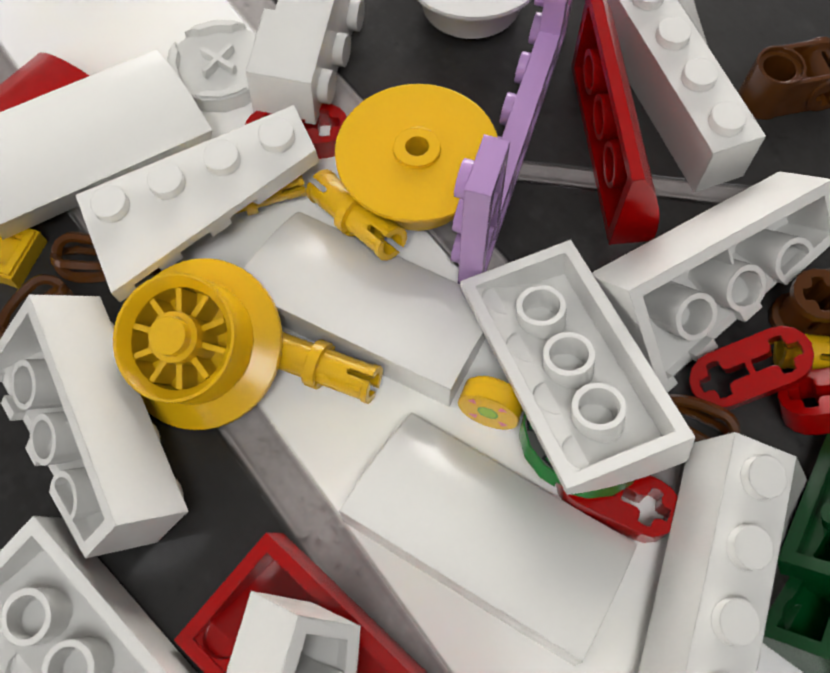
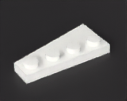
[75,105,319,302]

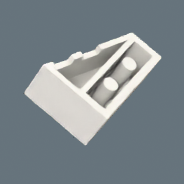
[245,0,365,125]

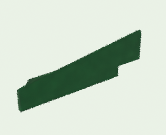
[763,433,830,673]

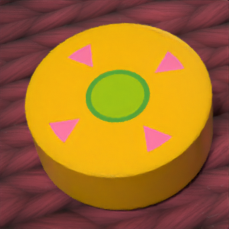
[458,376,523,430]

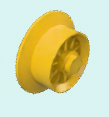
[335,84,498,231]
[113,258,283,430]

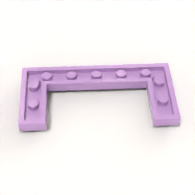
[451,0,573,284]

